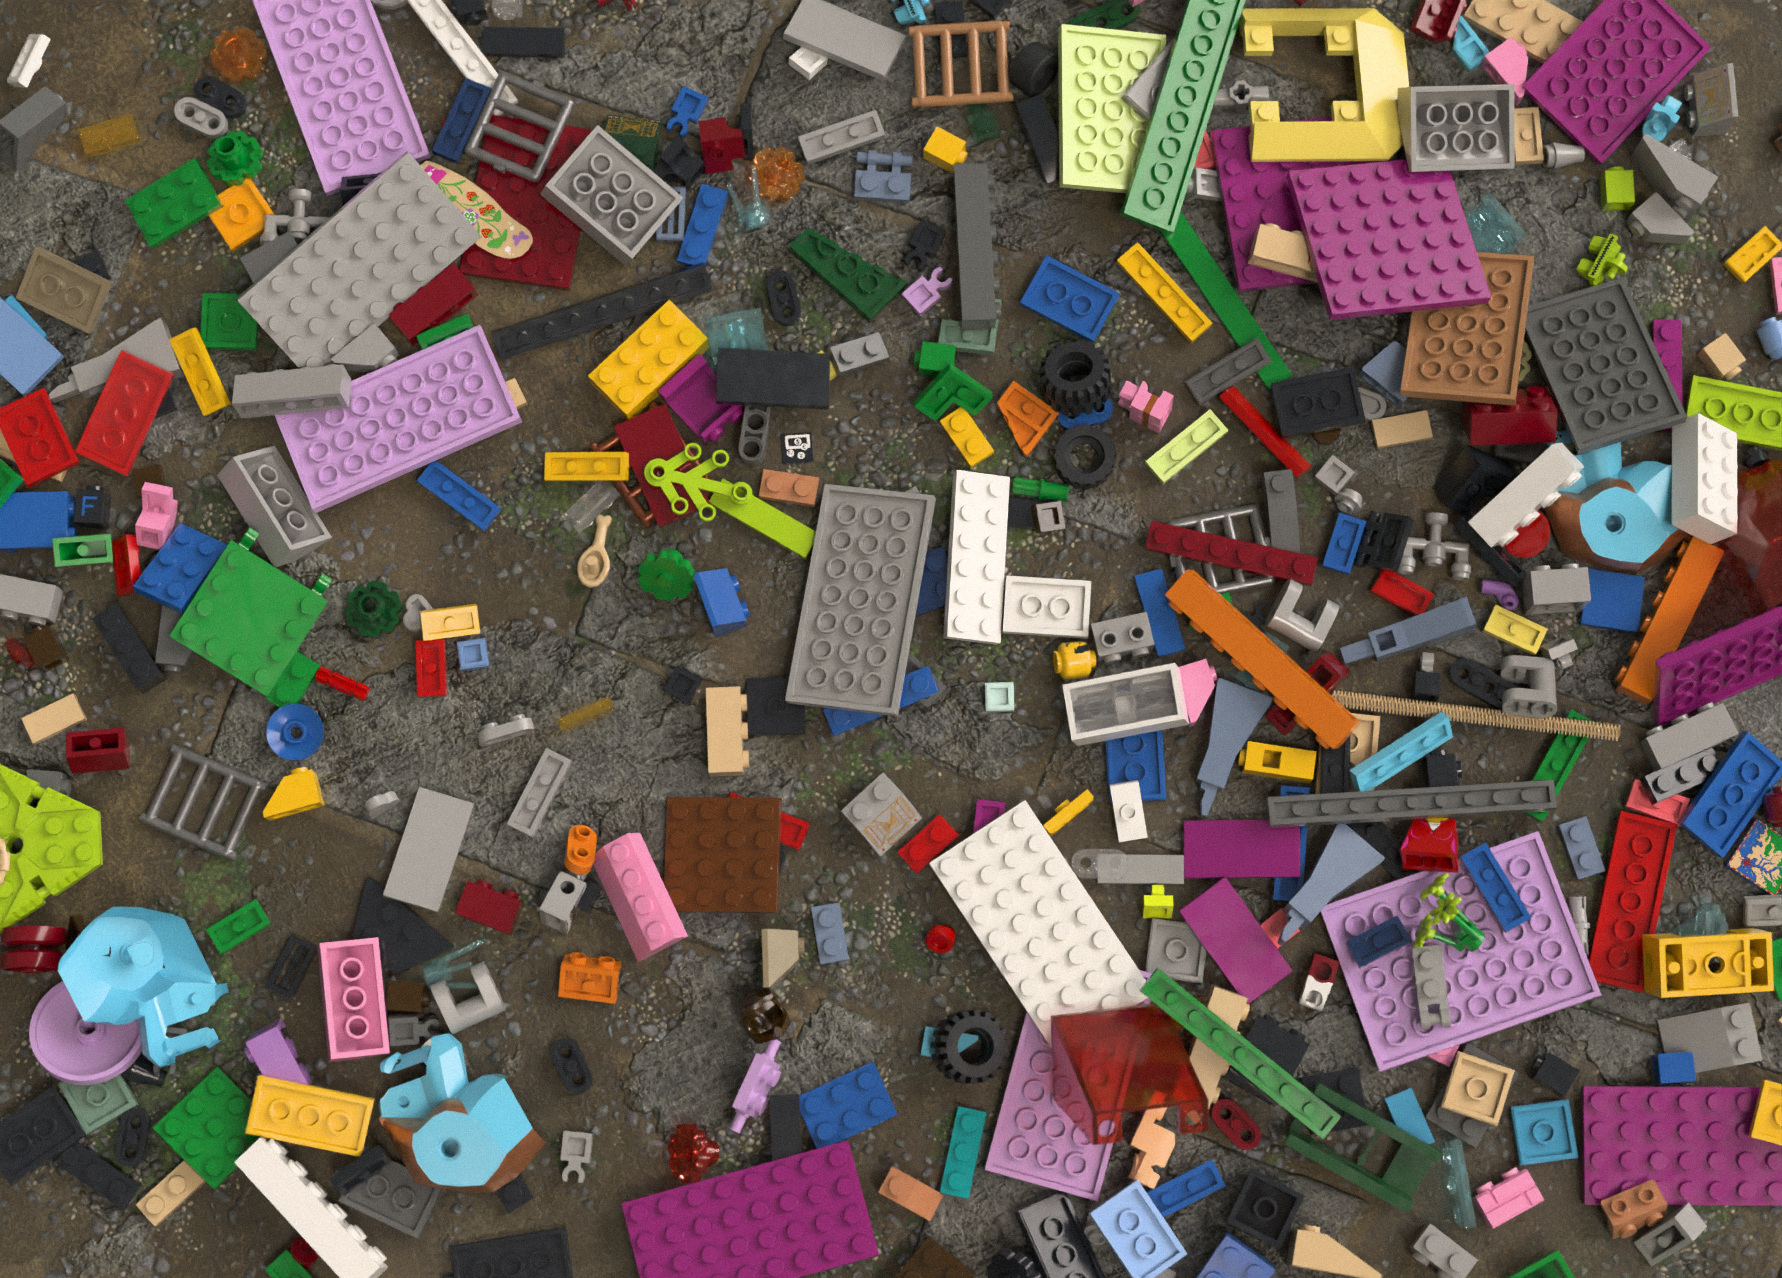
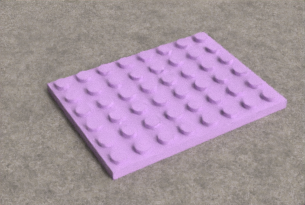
[1320,831,1601,1073]

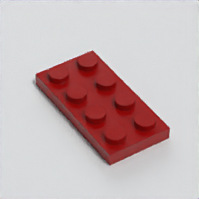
[75,350,175,476]

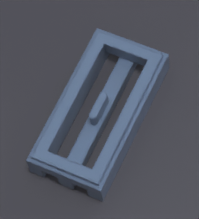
[656,186,686,243]

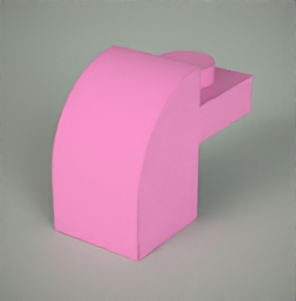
[135,482,177,550]

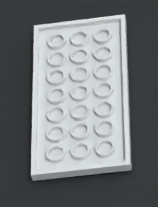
[929,800,1148,1058]

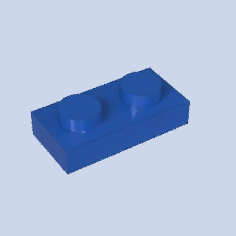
[1321,512,1366,576]

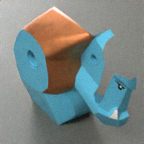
[1543,430,1691,574]
[378,1033,546,1192]

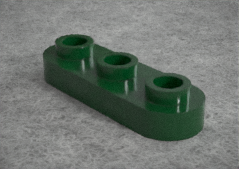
[1066,0,1140,30]

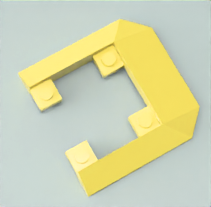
[1239,8,1409,162]

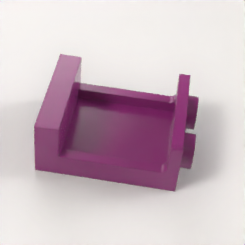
[658,354,745,445]

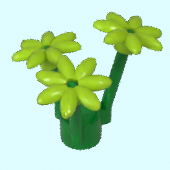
[1414,873,1485,952]

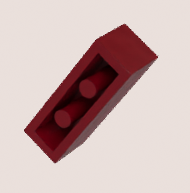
[388,263,478,347]

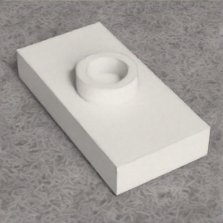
[7,34,50,87]
[1109,780,1147,842]

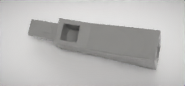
[49,318,185,403]

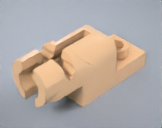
[1128,1091,1175,1189]

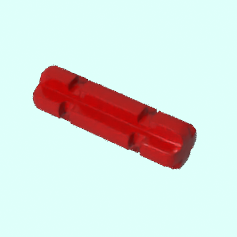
[315,666,370,701]

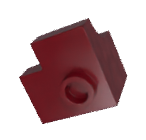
[698,117,746,174]

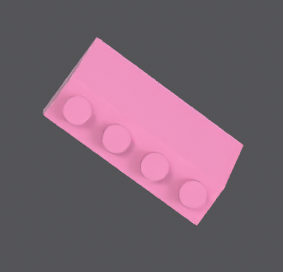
[593,833,688,962]
[317,937,390,1062]

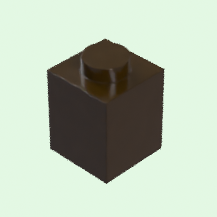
[23,625,70,673]
[386,981,431,1014]

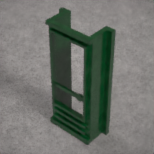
[1284,1082,1443,1214]

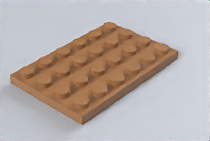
[1400,252,1534,406]

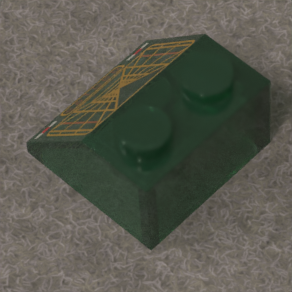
[603,115,663,171]

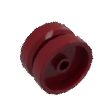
[0,926,66,973]

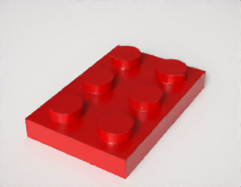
[0,388,81,488]

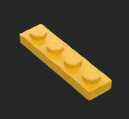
[1117,242,1213,344]

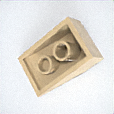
[1286,1225,1381,1278]

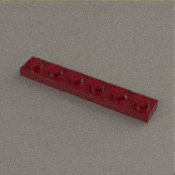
[1145,521,1318,587]

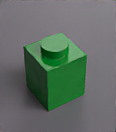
[914,341,956,378]

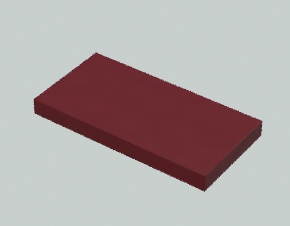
[614,404,711,528]

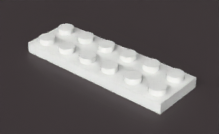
[943,470,1010,645]

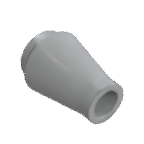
[1542,142,1585,170]

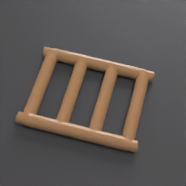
[908,21,1014,107]

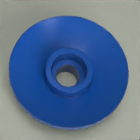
[266,704,324,761]

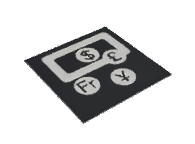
[781,432,813,464]

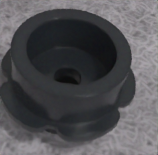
[1742,446,1770,471]

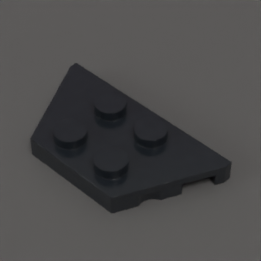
[352,877,455,975]

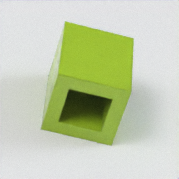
[1600,167,1635,211]

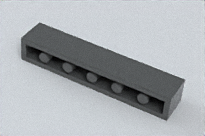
[953,163,1001,331]

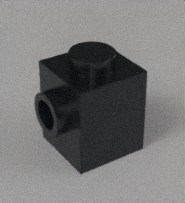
[450,0,489,26]
[1423,750,1462,788]

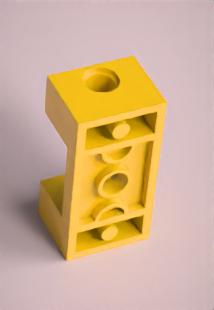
[1642,928,1774,998]

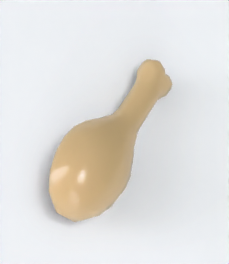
[577,514,612,588]

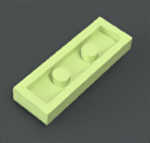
[1145,409,1228,484]

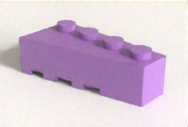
[244,1018,312,1085]

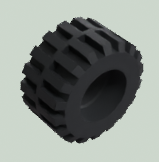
[1039,339,1112,417]
[930,1010,1010,1084]

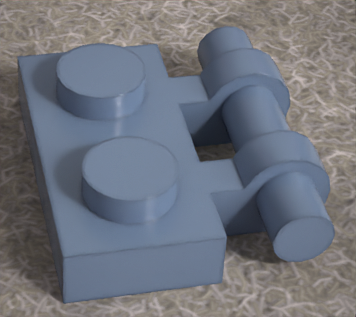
[854,150,913,203]

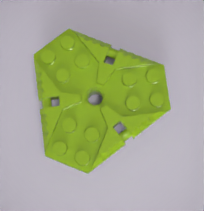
[0,764,103,934]

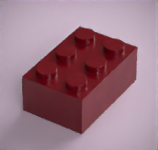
[1461,386,1557,445]

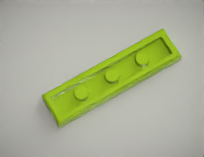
[709,479,816,559]

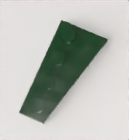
[788,228,908,323]

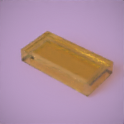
[558,697,616,734]

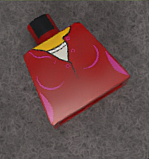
[1400,817,1459,873]

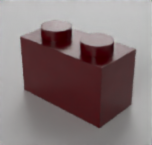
[66,727,130,774]
[455,879,524,936]

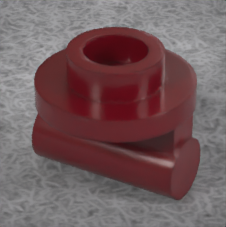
[288,1236,319,1270]

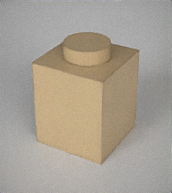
[1697,333,1746,380]

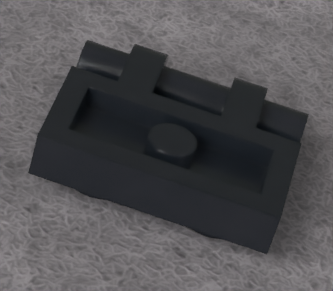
[1354,511,1414,573]

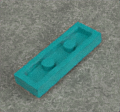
[940,1106,987,1199]

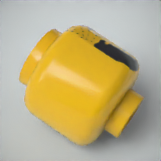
[1053,641,1096,680]

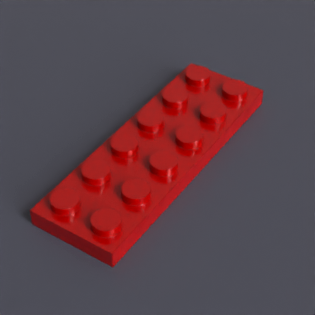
[1588,811,1677,993]

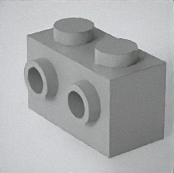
[1090,612,1155,664]
[1408,1224,1478,1278]

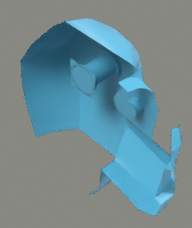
[58,907,228,1067]

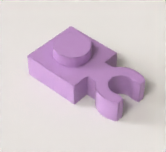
[902,267,952,316]

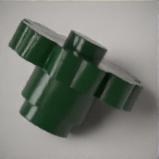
[344,581,403,639]

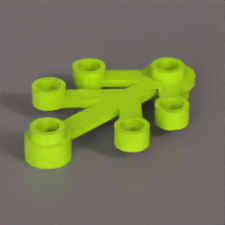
[644,443,752,522]

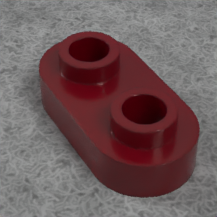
[1211,1099,1261,1150]

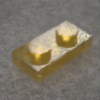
[78,113,141,158]

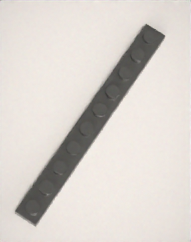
[1266,780,1557,828]

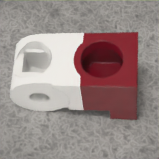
[1299,953,1340,1011]

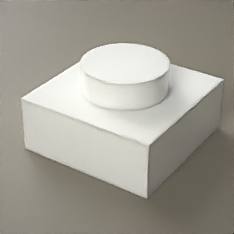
[789,47,828,80]

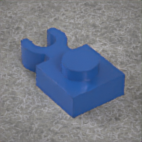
[667,86,709,139]

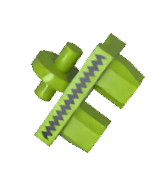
[1577,233,1628,287]

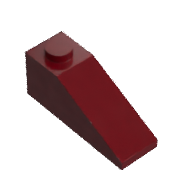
[1265,652,1350,736]

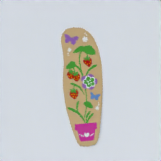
[420,161,533,259]

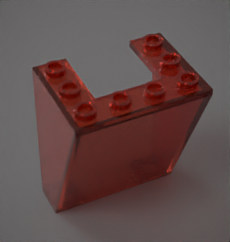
[1050,1004,1209,1145]

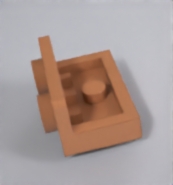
[1601,1180,1667,1239]

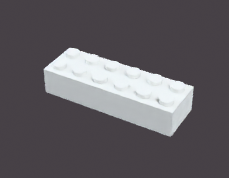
[235,1137,388,1278]

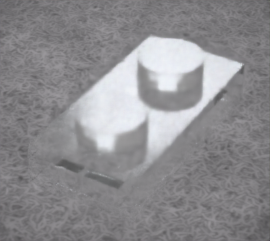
[561,481,620,533]

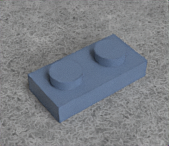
[1557,816,1605,881]
[811,903,849,965]

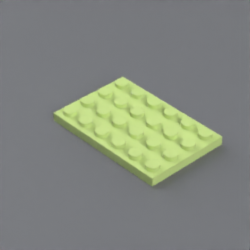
[1058,24,1166,193]

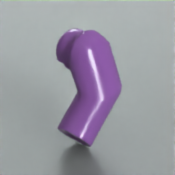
[1481,579,1519,610]

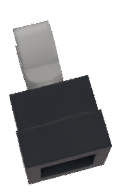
[1411,652,1441,703]

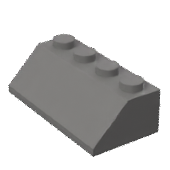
[217,445,332,568]

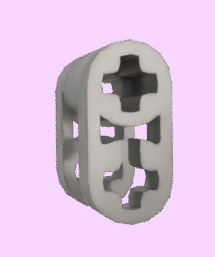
[1265,578,1339,652]
[1500,655,1557,718]
[430,961,506,1034]

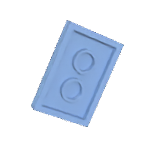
[1088,1180,1187,1278]

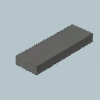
[1185,338,1272,406]

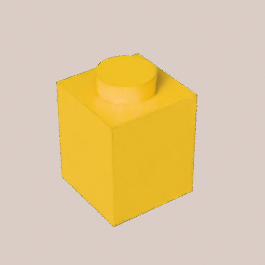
[923,127,968,174]

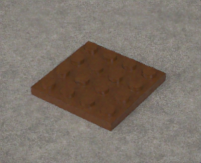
[664,797,782,914]

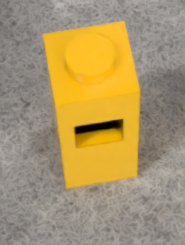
[1238,741,1317,784]

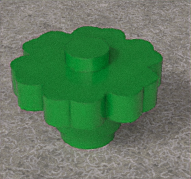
[206,131,264,186]
[637,549,695,601]

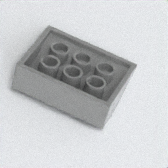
[1397,84,1515,172]
[540,125,683,266]

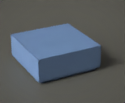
[457,638,489,671]

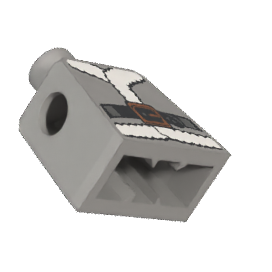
[539,871,588,935]

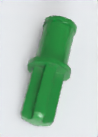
[1012,477,1069,502]

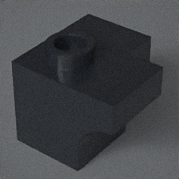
[652,137,706,190]

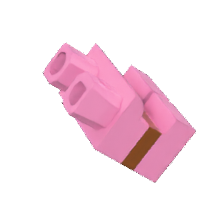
[1118,381,1174,433]

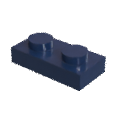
[1346,916,1412,969]

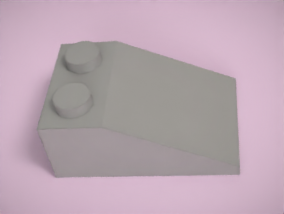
[1631,133,1718,221]
[1657,1003,1763,1073]

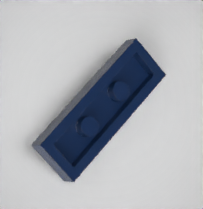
[432,78,491,164]

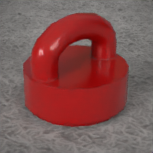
[925,925,956,953]

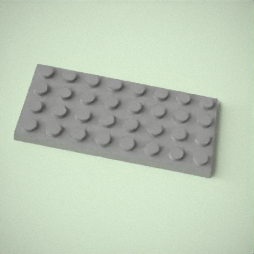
[237,151,481,369]
[785,484,936,717]

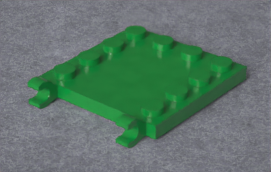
[169,527,332,697]

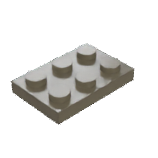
[16,247,113,334]

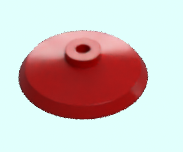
[1504,511,1550,558]

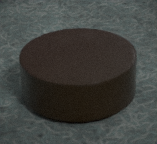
[1312,428,1341,446]

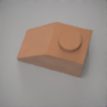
[878,1167,944,1221]

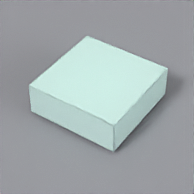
[985,682,1014,713]

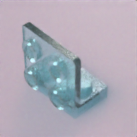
[1465,193,1526,254]

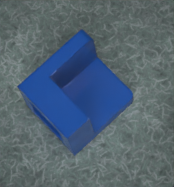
[1652,1052,1696,1085]

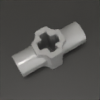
[1213,80,1269,113]

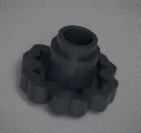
[987,1248,1041,1278]

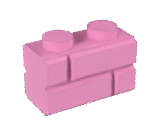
[1472,1167,1544,1229]

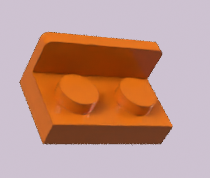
[558,952,622,1004]

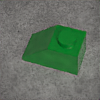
[52,534,113,567]

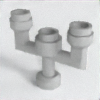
[260,189,330,246]
[1397,512,1471,581]

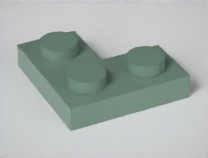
[938,299,1002,355]

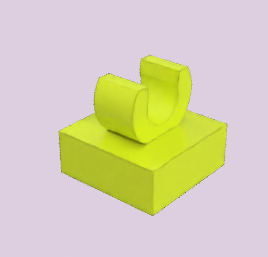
[1142,885,1173,919]

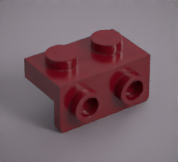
[1410,0,1467,44]

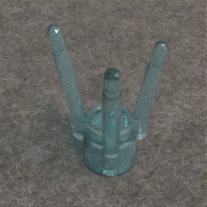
[726,165,770,229]
[424,938,488,989]

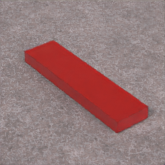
[1220,386,1312,477]

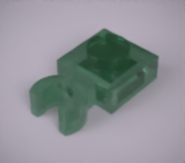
[966,103,1001,145]

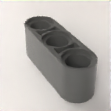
[739,406,773,467]

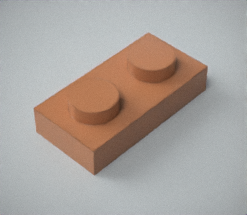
[759,469,819,507]

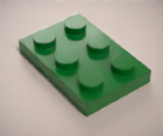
[125,158,224,249]

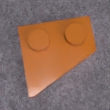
[997,381,1059,457]

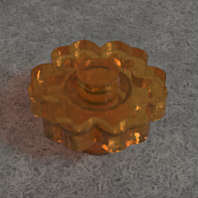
[210,27,268,84]
[748,147,805,203]

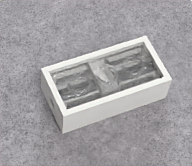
[1063,663,1189,746]

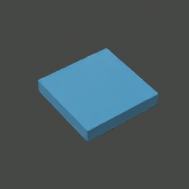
[1509,1099,1578,1166]

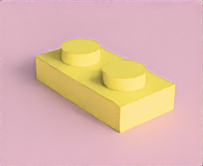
[1482,605,1547,656]

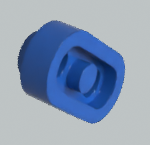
[1057,399,1113,430]

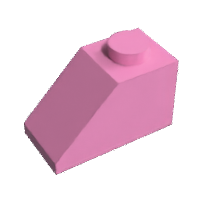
[1481,37,1528,107]
[1178,659,1218,727]

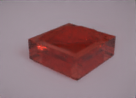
[4,638,35,669]

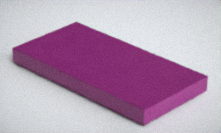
[1184,820,1301,879]
[1178,877,1293,1004]

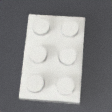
[1003,576,1091,639]

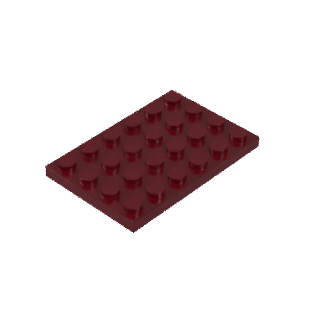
[460,115,593,291]

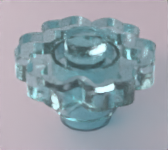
[1680,904,1728,963]

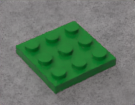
[152,1067,269,1191]

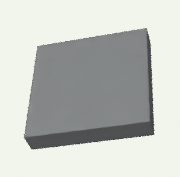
[1145,918,1206,984]

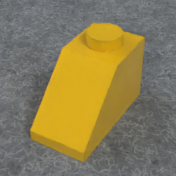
[263,767,325,821]

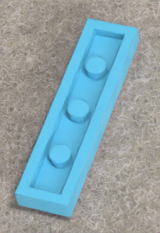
[1350,712,1453,792]

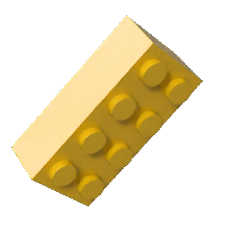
[588,300,710,420]

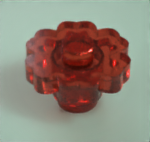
[668,1123,720,1184]

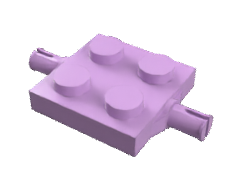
[729,1040,782,1133]

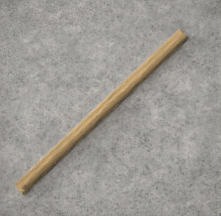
[1332,690,1621,741]

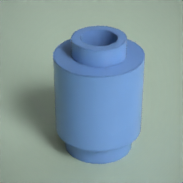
[1756,317,1782,361]

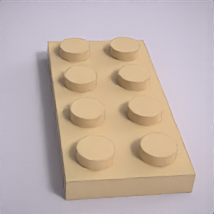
[1463,0,1583,64]

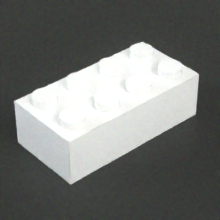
[1672,413,1738,544]
[1468,442,1584,547]

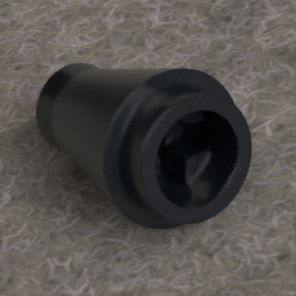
[122,1055,168,1088]

